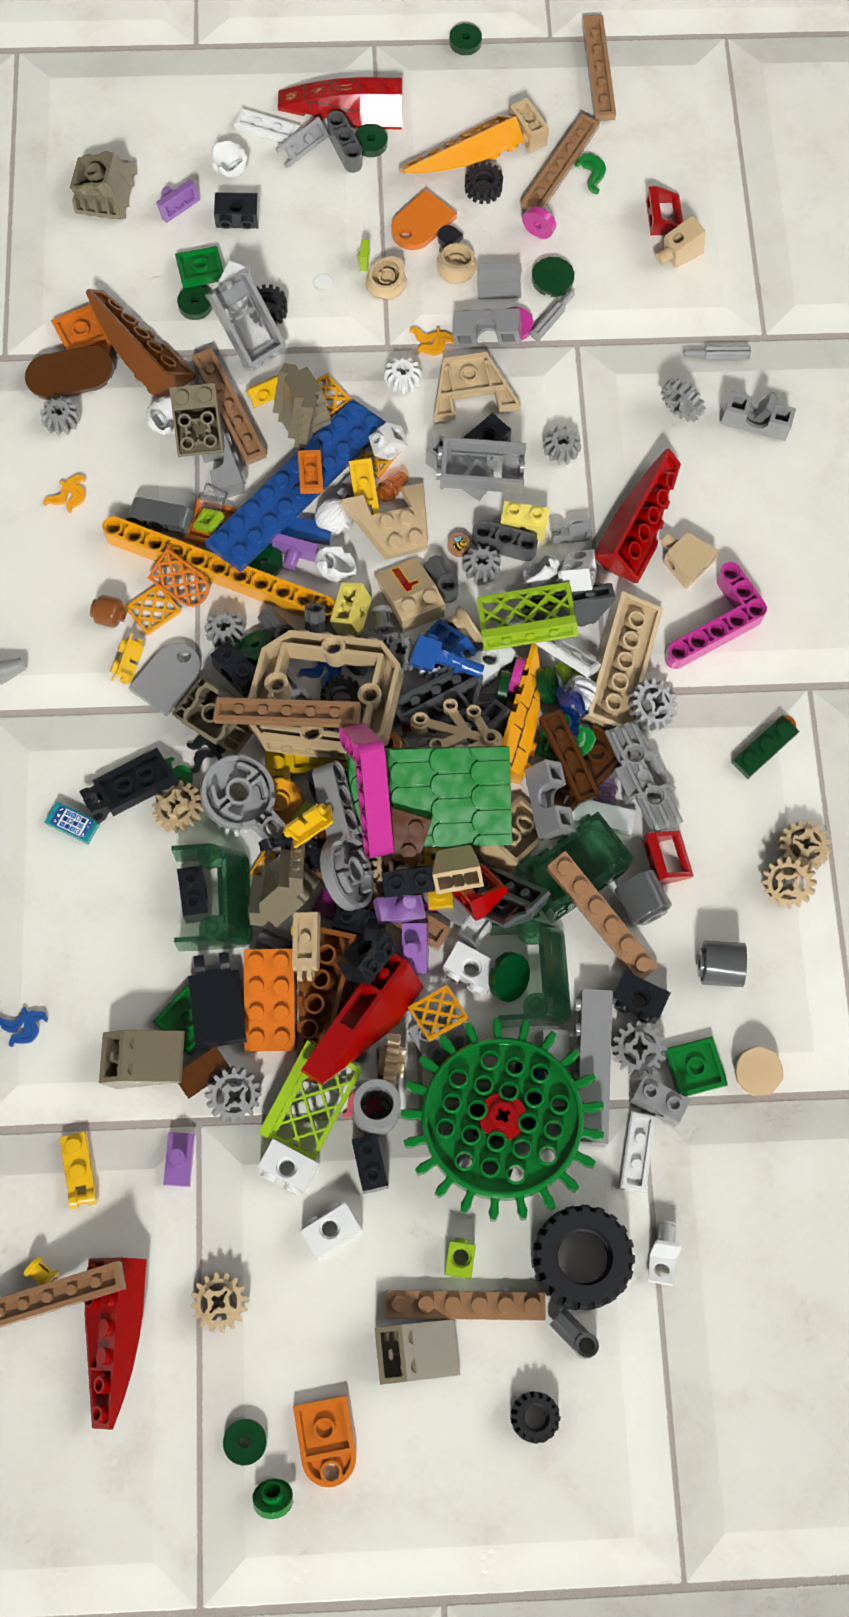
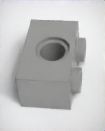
[629,1075,691,1127]

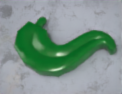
[575,153,606,194]
[544,724,596,757]

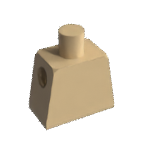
[655,215,706,267]
[660,533,719,589]
[432,845,484,894]

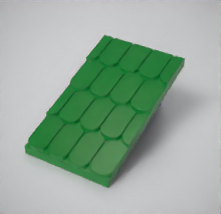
[346,745,512,848]

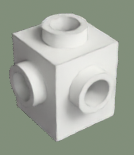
[369,422,408,460]

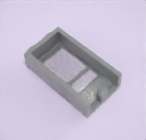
[205,272,287,370]
[436,437,526,495]

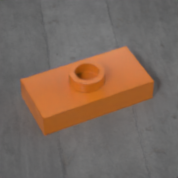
[298,450,323,494]

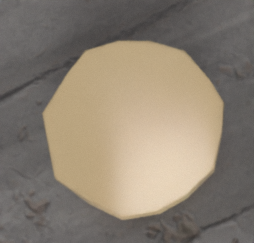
[437,243,478,284]
[365,256,407,300]
[444,605,483,645]
[734,1046,783,1096]

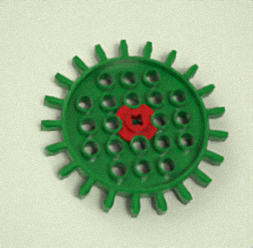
[401,1017,604,1222]

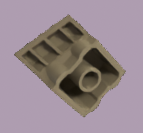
[70,151,137,220]
[272,363,331,449]
[172,675,253,755]
[248,840,320,928]

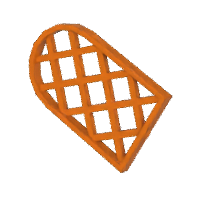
[147,548,209,607]

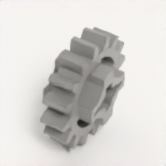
[660,378,706,422]
[627,678,678,731]
[612,1021,667,1078]
[204,1066,262,1123]

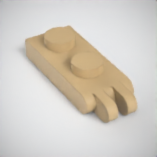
[292,912,320,981]

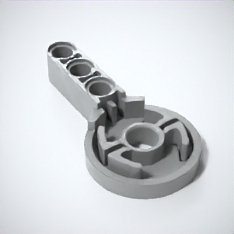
[200,755,317,872]
[312,761,374,911]

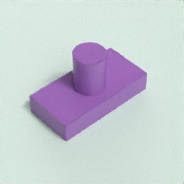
[156,179,200,223]
[272,534,319,570]
[373,895,426,925]
[402,922,429,973]
[163,1132,195,1187]

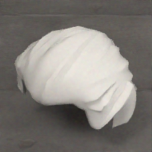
[211,141,247,179]
[146,396,175,436]
[315,498,354,534]
[315,546,357,582]
[522,555,561,588]

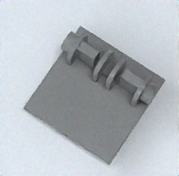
[408,1005,470,1066]

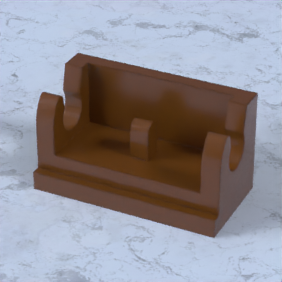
[178,1047,230,1099]

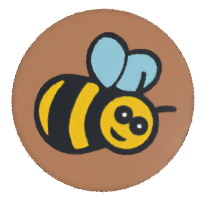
[448,533,471,557]

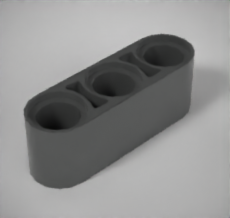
[327,111,363,173]
[126,497,195,536]
[472,520,538,561]

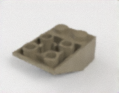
[169,383,224,457]
[99,1030,185,1089]
[375,1319,460,1385]

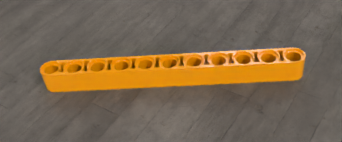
[102,516,335,625]

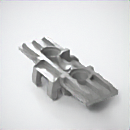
[605,720,683,833]

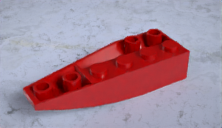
[301,953,424,1086]
[84,1257,147,1430]

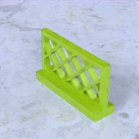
[477,582,578,651]
[258,1039,363,1161]

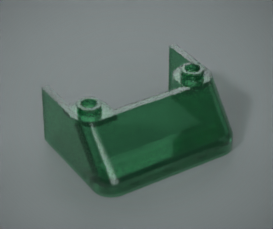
[171,843,253,952]
[489,919,571,1028]

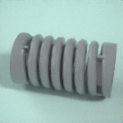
[352,1079,401,1137]

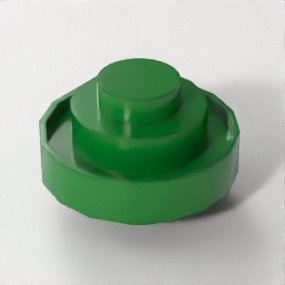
[252,1478,294,1519]

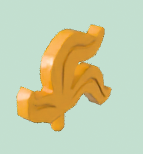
[410,327,455,356]
[43,474,86,513]

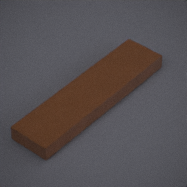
[538,708,600,805]

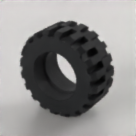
[531,1204,635,1310]

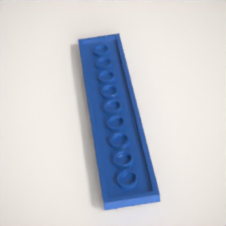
[205,399,386,572]

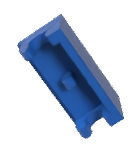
[426,618,478,656]

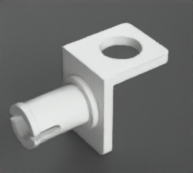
[648,1220,682,1286]

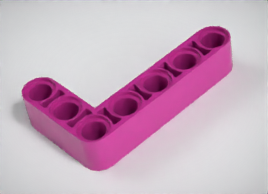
[665,562,767,669]
[339,723,394,859]

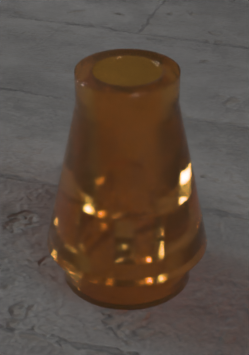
[376,471,409,503]

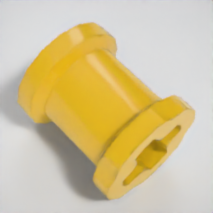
[23,1256,60,1285]

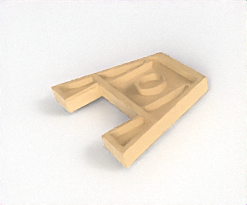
[434,352,521,423]
[341,483,428,560]

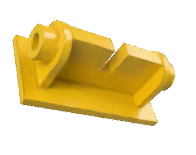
[245,373,279,408]
[110,633,144,685]
[283,803,334,848]

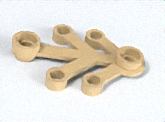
[410,699,503,747]

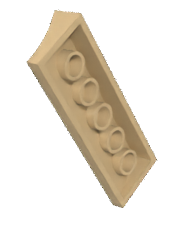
[578,591,663,729]

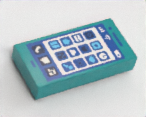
[45,801,100,845]

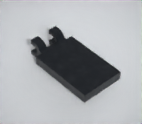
[79,748,179,824]
[188,952,247,1049]

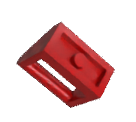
[646,186,683,236]
[643,831,694,885]
[453,864,508,921]

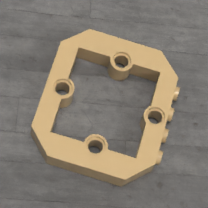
[248,629,404,761]

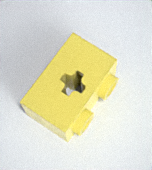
[500,501,550,541]
[330,582,372,638]

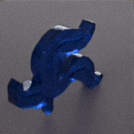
[556,686,589,736]

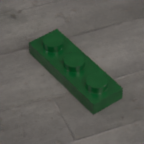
[732,715,800,779]

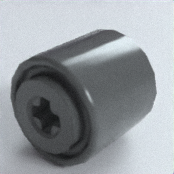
[614,870,672,926]
[698,940,747,987]

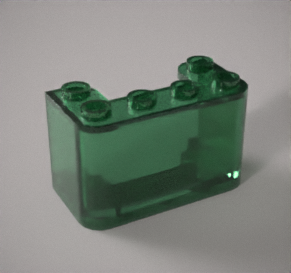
[516,812,634,923]

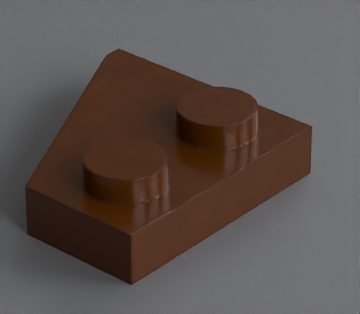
[390,805,432,867]

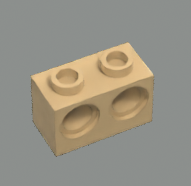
[509,98,549,153]

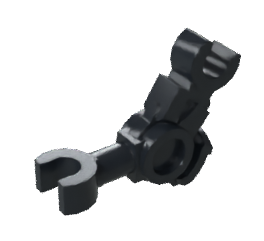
[258,834,322,868]

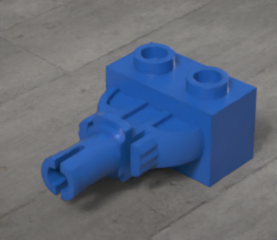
[408,632,485,678]

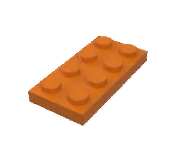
[244,949,296,1052]

